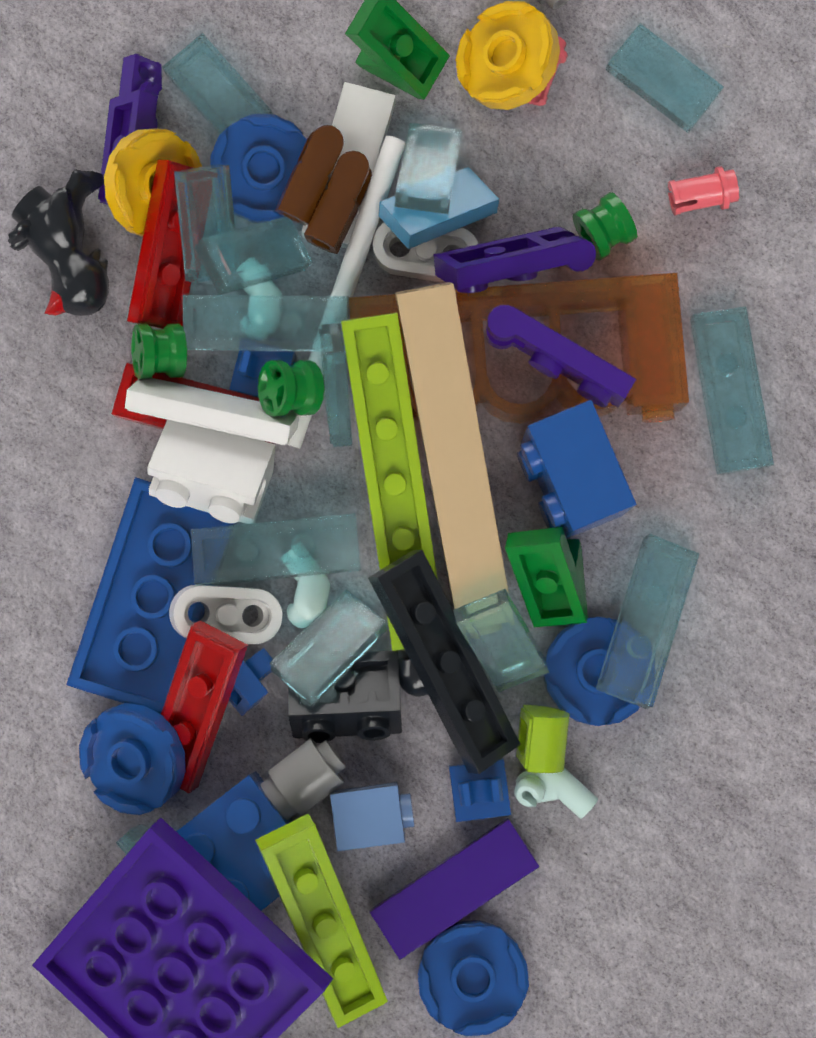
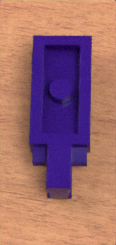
[98,53,162,205]

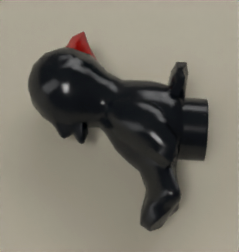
[8,169,109,316]

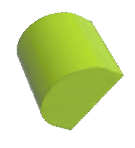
[516,704,570,773]

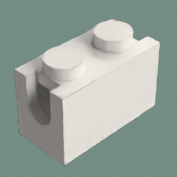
[147,420,275,526]

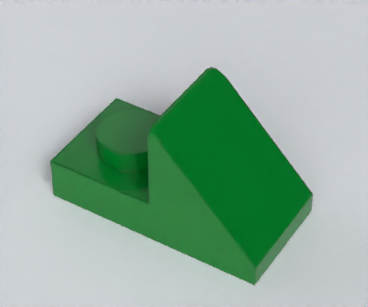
[345,0,450,100]
[505,527,588,628]

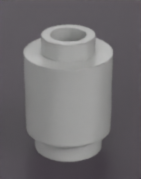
[260,738,346,820]

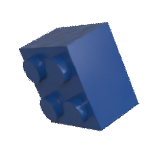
[517,400,637,539]
[176,771,294,911]

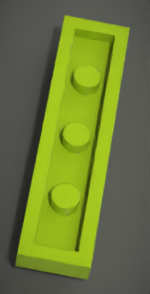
[255,814,388,1028]

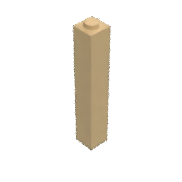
[395,282,513,631]

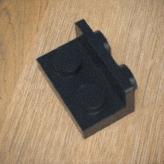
[288,650,402,743]

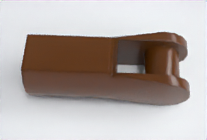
[275,125,344,226]
[304,151,372,254]

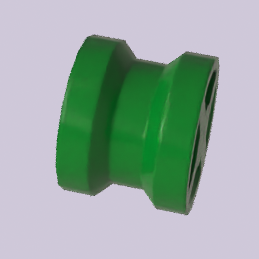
[572,192,638,261]
[131,324,187,379]
[258,360,325,416]

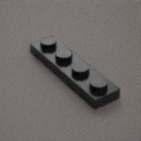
[368,550,521,774]

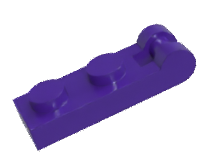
[433,227,596,293]
[486,305,636,408]

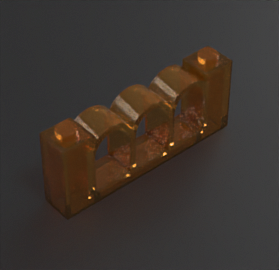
[349,273,689,424]

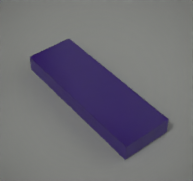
[369,818,540,960]

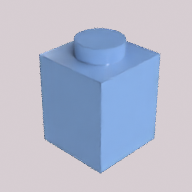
[330,782,415,851]

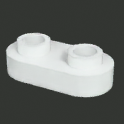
[373,223,478,283]
[169,585,282,644]

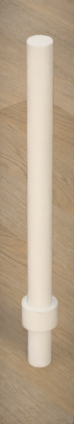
[287,136,406,449]

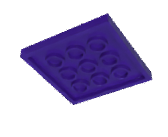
[32,817,333,1038]

